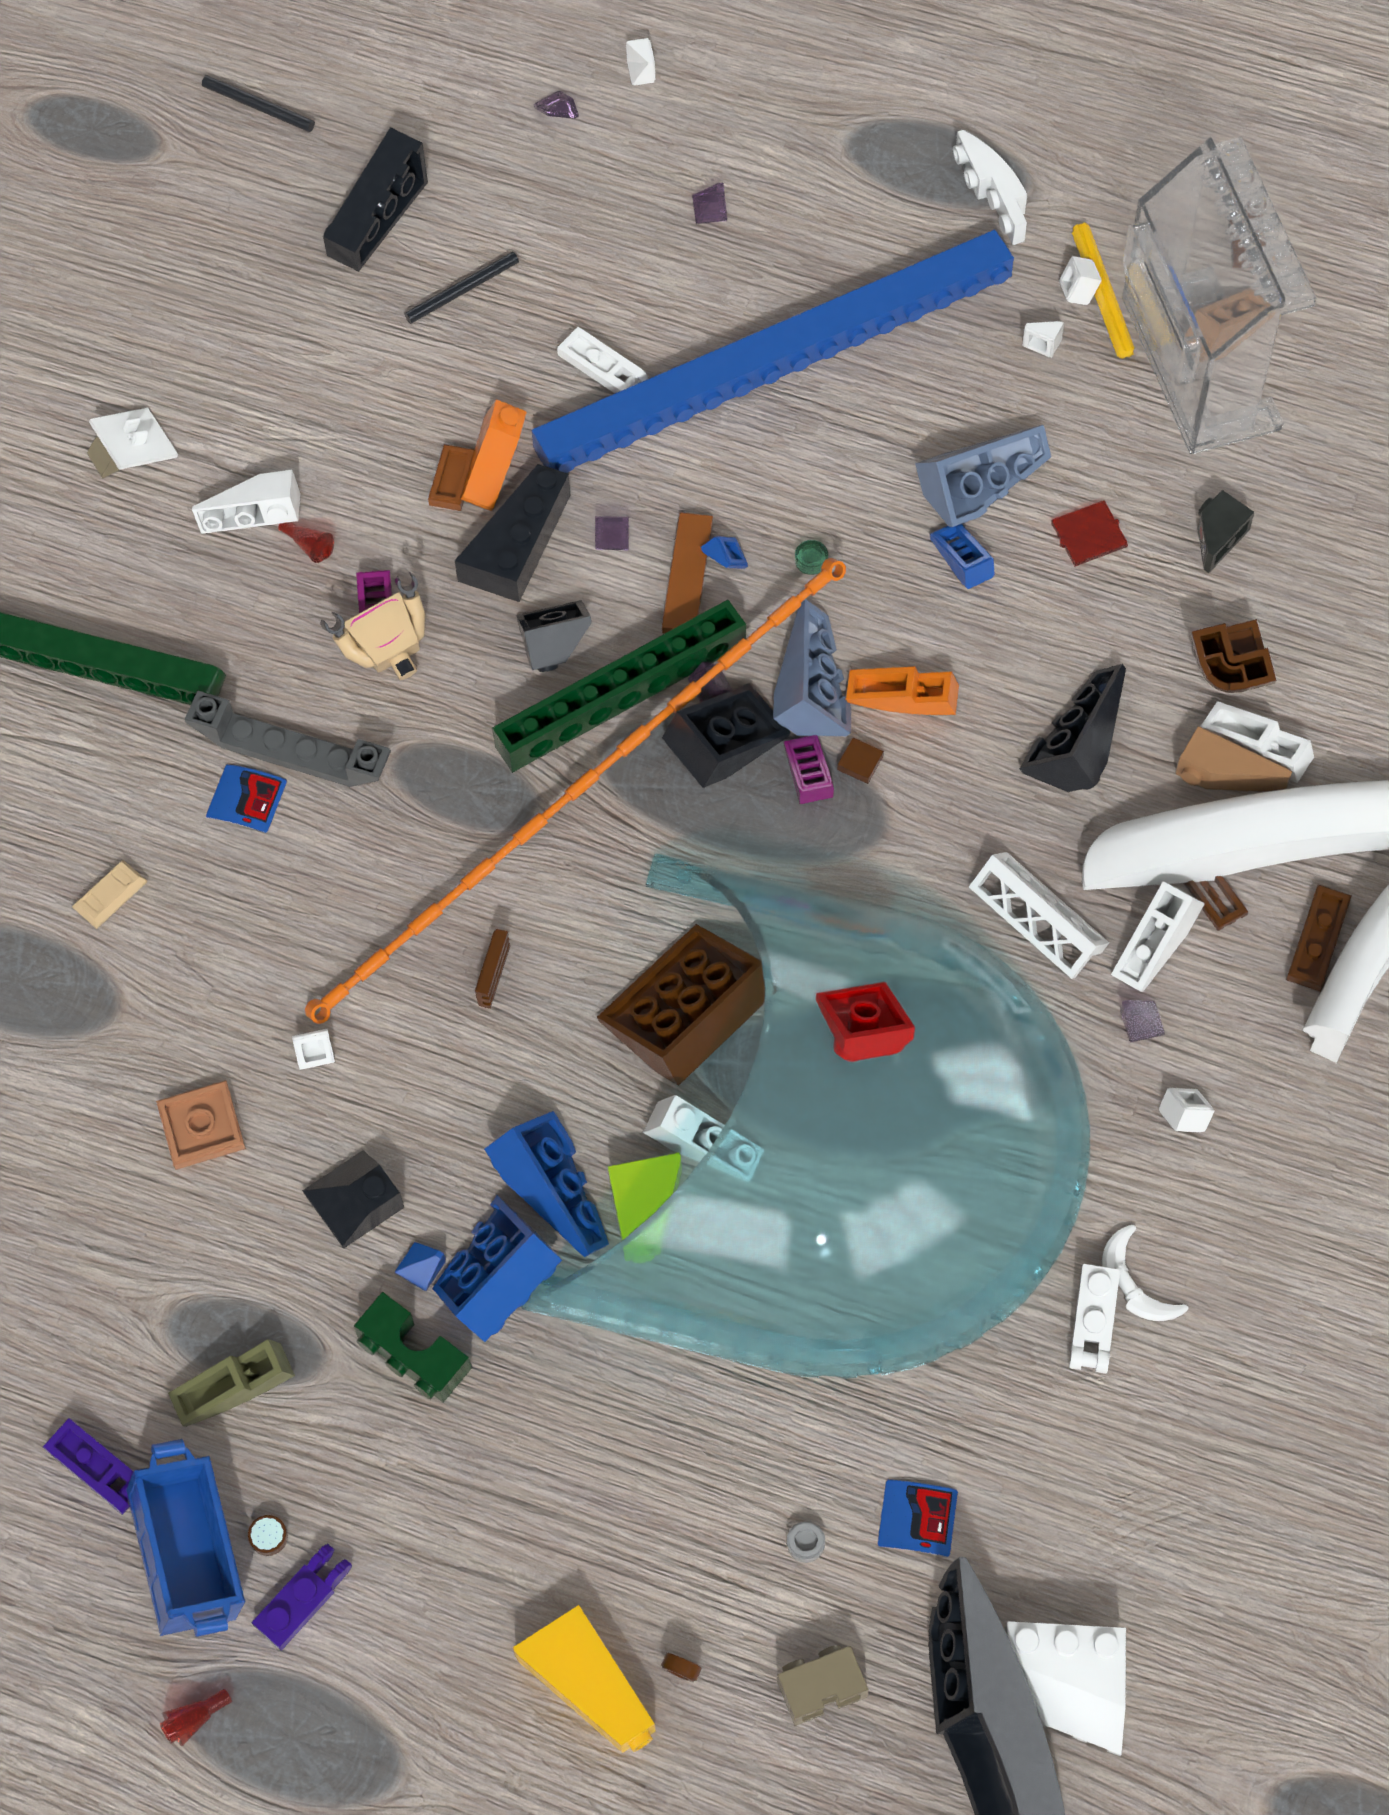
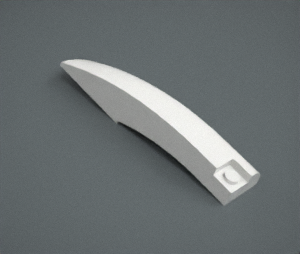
[1082,780,1389,890]
[1302,885,1389,1063]

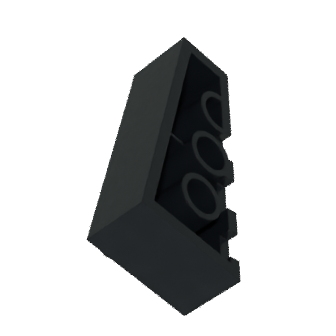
[323,127,428,272]
[455,464,571,602]

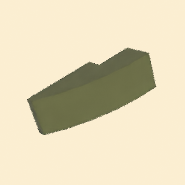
[168,1339,295,1427]

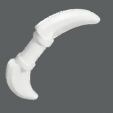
[1102,1225,1188,1321]

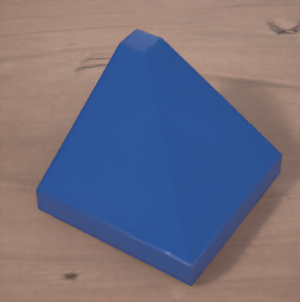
[701,536,748,569]
[395,1242,446,1291]

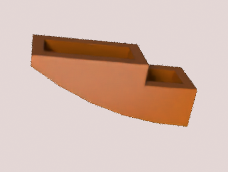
[846,666,959,715]

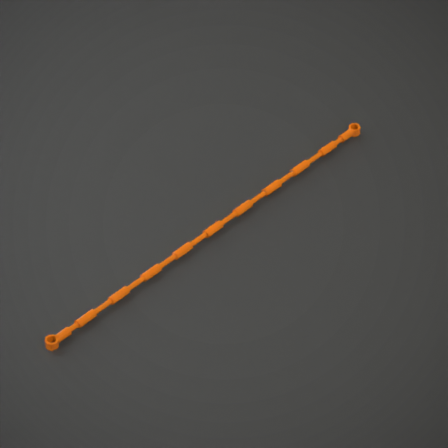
[305,558,846,1024]

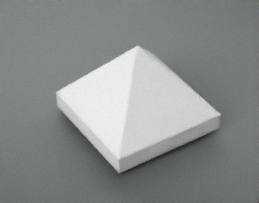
[292,1029,335,1070]

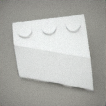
[1005,1621,1126,1756]

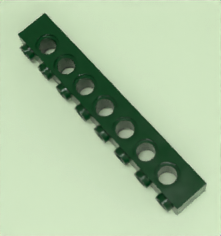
[492,599,746,773]

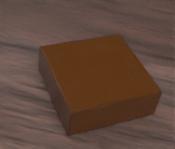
[837,738,884,784]

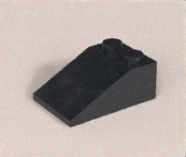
[662,683,791,788]

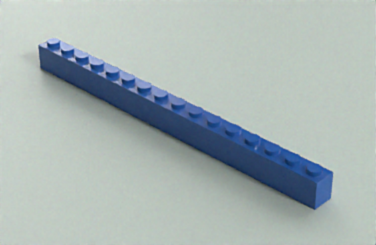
[531,230,1014,473]

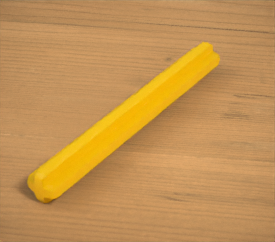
[1072,222,1135,359]

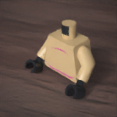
[320,572,425,680]

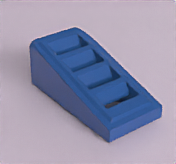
[930,524,995,589]

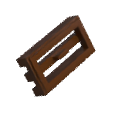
[1184,876,1248,931]
[475,929,510,1009]

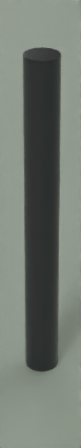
[202,75,315,132]
[404,251,519,324]

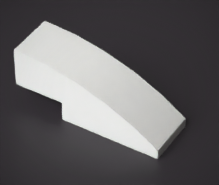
[1200,701,1314,783]

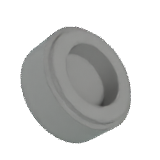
[787,1521,825,1563]

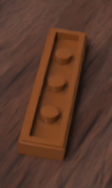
[662,512,713,634]

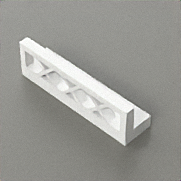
[969,852,1109,979]

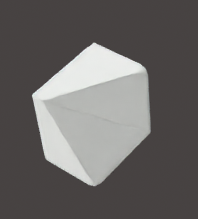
[626,38,656,85]
[1059,256,1102,305]
[1022,321,1064,358]
[1159,1088,1215,1132]

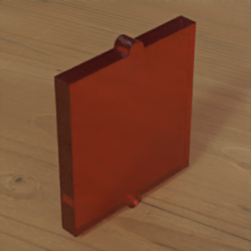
[1051,500,1128,567]

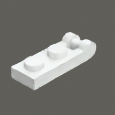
[557,327,649,394]
[1069,1264,1120,1374]

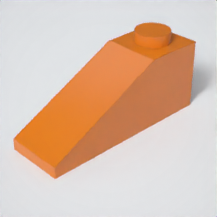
[461,399,527,511]

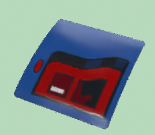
[206,765,287,833]
[878,1480,958,1557]

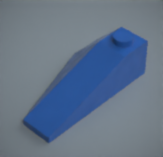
[484,1111,609,1257]

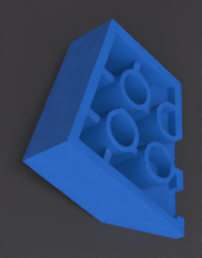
[432,1195,562,1342]

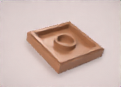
[156,1080,246,1170]

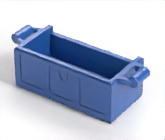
[126,1439,245,1637]

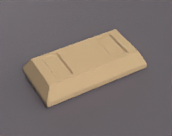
[72,860,147,929]

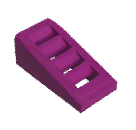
[356,570,392,614]
[784,735,834,804]

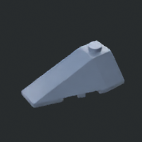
[915,425,1051,527]
[773,599,851,736]

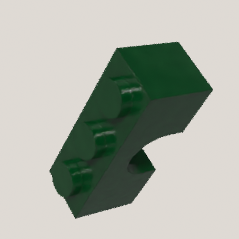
[354,1292,472,1403]

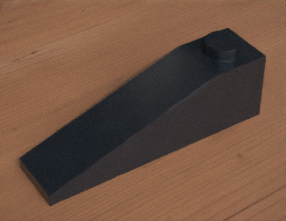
[1019,664,1126,792]

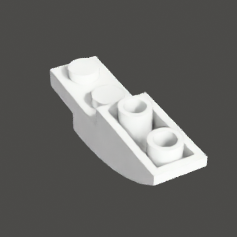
[953,130,1027,245]

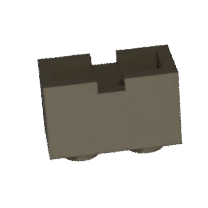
[777,1645,869,1726]

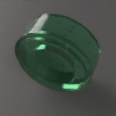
[795,540,828,575]

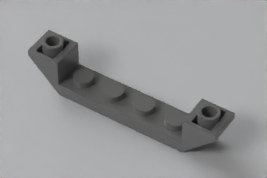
[184,691,391,787]

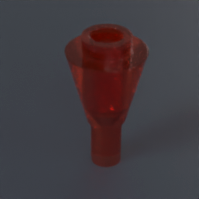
[278,522,334,563]
[160,1689,232,1747]

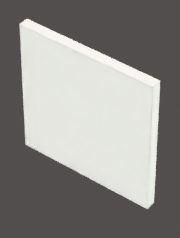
[89,407,178,470]

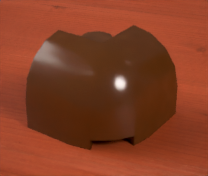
[1190,619,1277,693]

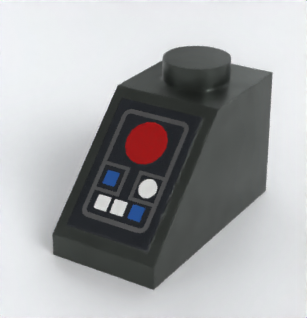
[1198,490,1254,573]

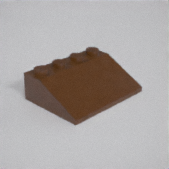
[597,924,778,1086]

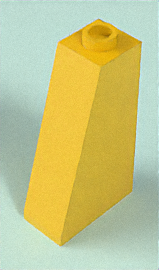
[512,1605,656,1753]

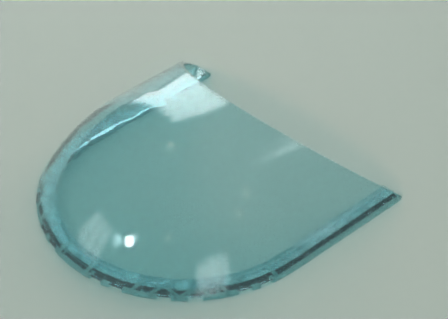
[521,853,1090,1379]

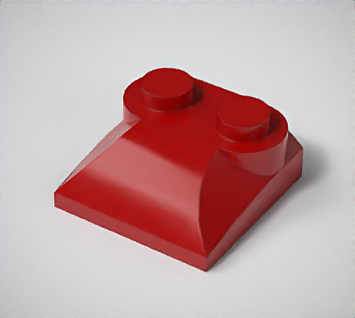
[815,982,915,1062]

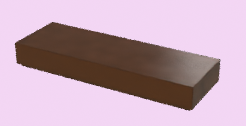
[1286,885,1352,991]

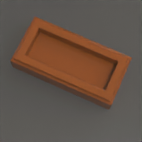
[428,444,475,511]

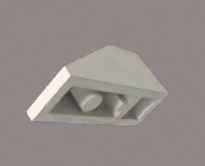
[1111,881,1205,992]

